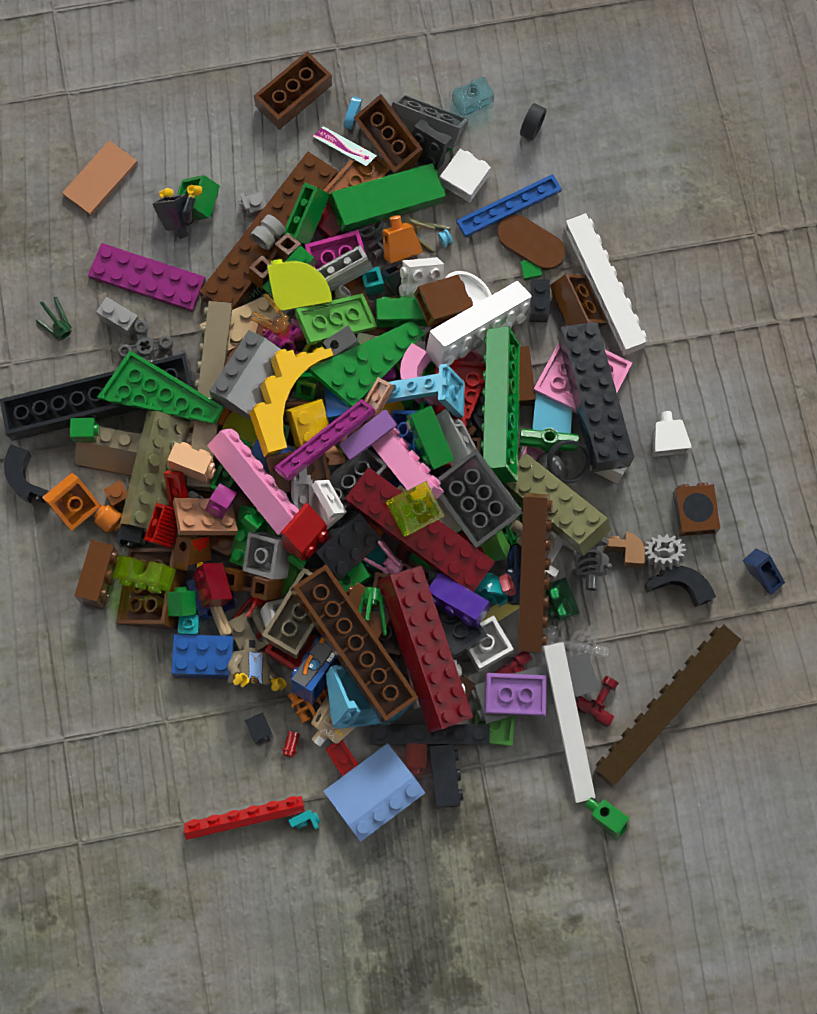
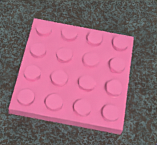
[533,343,632,413]

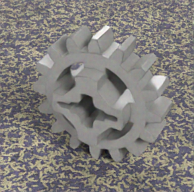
[644,534,686,570]

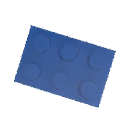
[171,634,235,679]

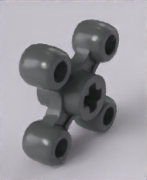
[118,320,173,362]

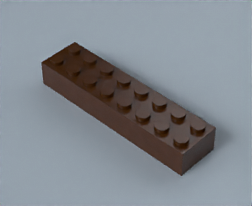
[290,565,418,722]

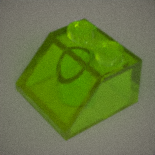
[386,481,444,537]

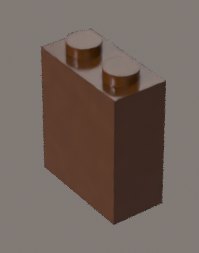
[414,275,473,327]

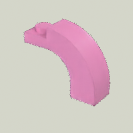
[400,343,442,407]

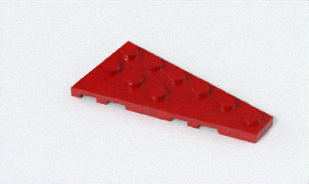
[433,360,486,468]

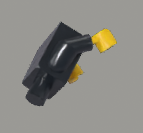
[152,185,202,239]

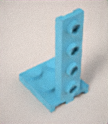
[369,364,465,418]

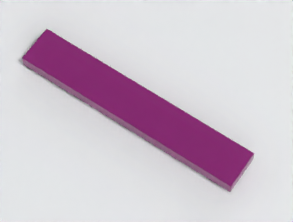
[274,399,375,481]

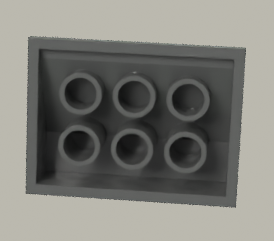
[209,330,282,420]
[438,449,523,548]

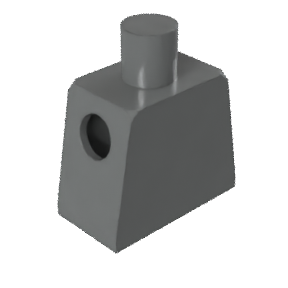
[323,325,360,359]

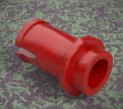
[281,731,300,758]

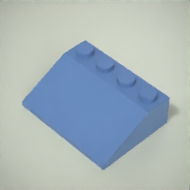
[323,743,425,842]

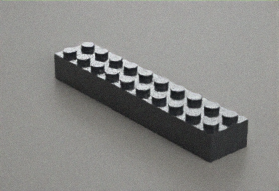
[0,353,195,441]

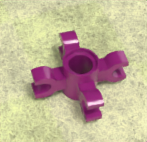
[264,323,303,355]

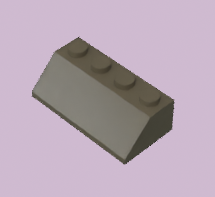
[75,426,142,476]

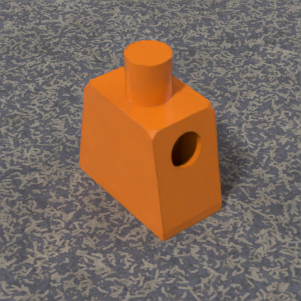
[382,215,423,263]

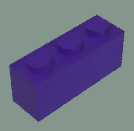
[429,573,490,628]

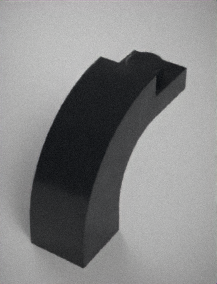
[4,444,49,504]
[645,565,716,607]

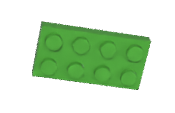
[294,293,377,346]

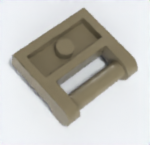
[228,607,269,651]

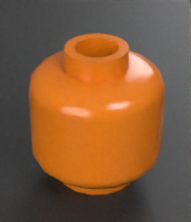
[93,504,122,533]

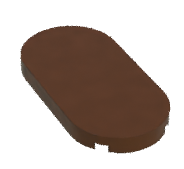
[498,215,565,270]

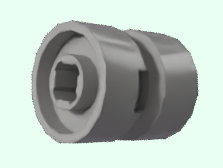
[250,214,285,250]

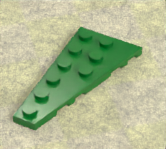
[308,321,426,408]
[98,350,225,425]

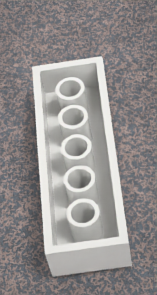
[426,281,532,368]

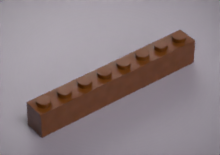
[518,493,553,653]

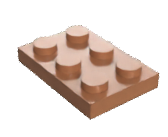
[173,498,238,535]

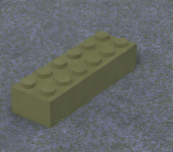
[120,411,191,531]
[502,453,611,556]

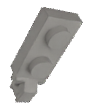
[291,467,313,510]

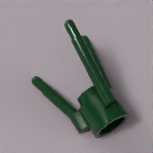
[36,296,72,340]

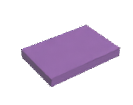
[485,673,546,716]

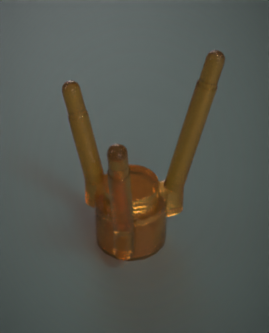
[251,294,291,336]

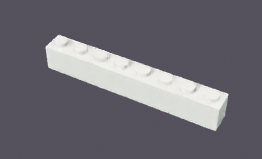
[564,213,647,356]

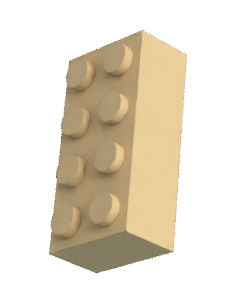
[200,295,277,358]

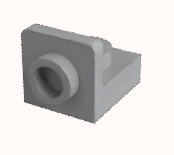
[238,191,266,217]

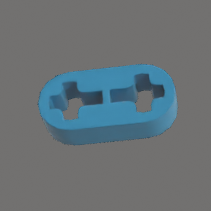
[343,96,362,130]

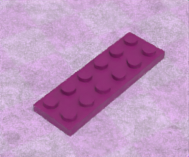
[88,243,206,312]

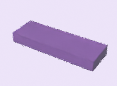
[339,409,398,460]

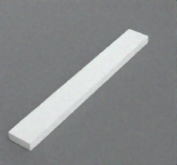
[543,642,595,803]

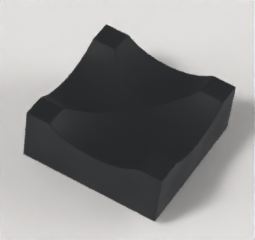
[412,119,452,170]

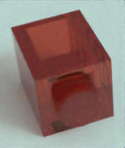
[406,743,427,773]

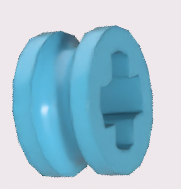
[437,229,453,248]

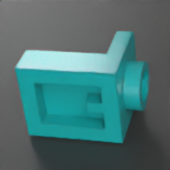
[178,615,201,635]
[289,810,321,830]

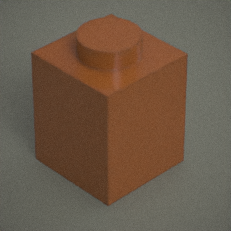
[103,480,127,510]

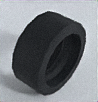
[520,103,547,140]

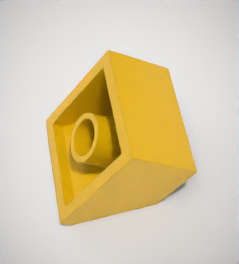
[285,399,329,448]

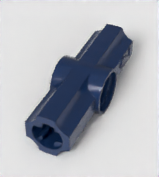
[506,545,522,605]

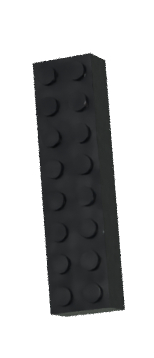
[557,322,634,472]

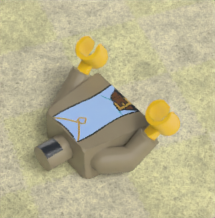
[227,640,287,691]

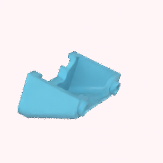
[326,661,414,729]

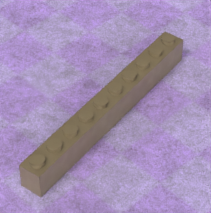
[184,301,233,492]

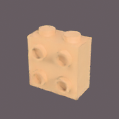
[168,442,216,484]

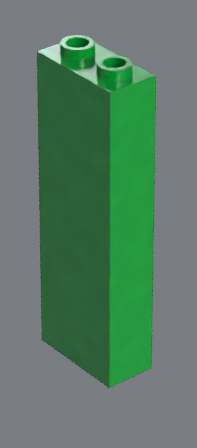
[328,163,446,232]

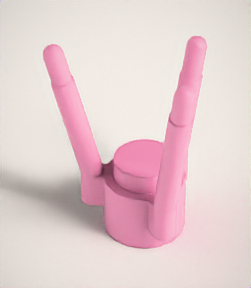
[363,530,404,575]

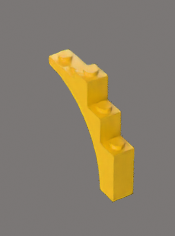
[249,347,333,457]

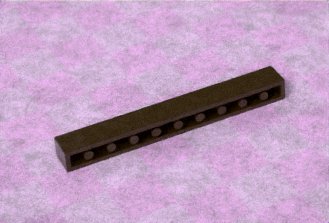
[594,624,742,788]

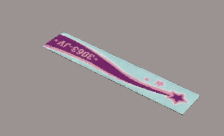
[313,126,377,166]

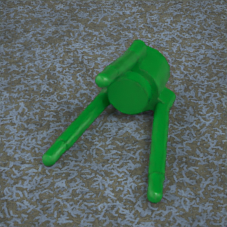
[358,587,387,636]

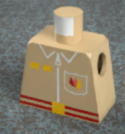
[311,696,355,747]

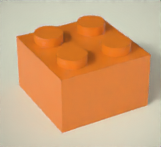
[42,473,101,531]

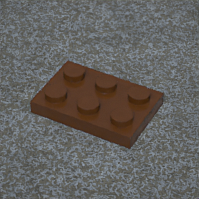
[265,451,331,493]

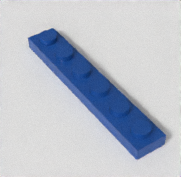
[457,174,562,238]

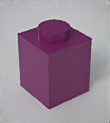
[205,484,237,519]

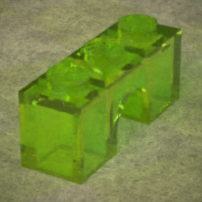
[112,555,176,593]

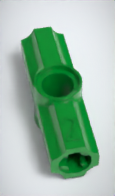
[519,428,579,452]

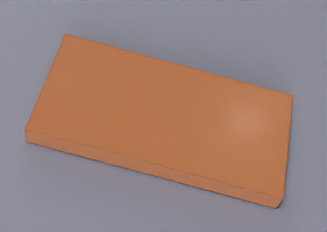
[62,140,138,216]

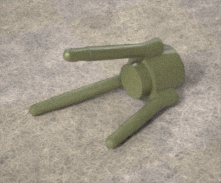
[405,217,451,253]

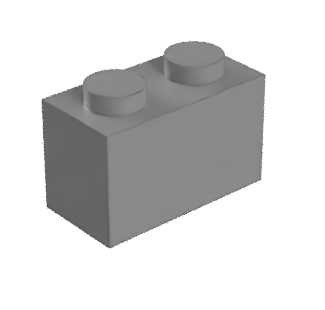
[96,297,139,338]

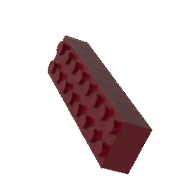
[343,467,495,592]
[378,566,473,732]

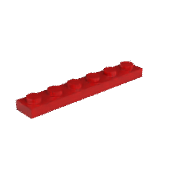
[184,796,305,840]

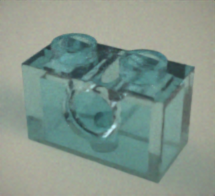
[452,77,494,117]

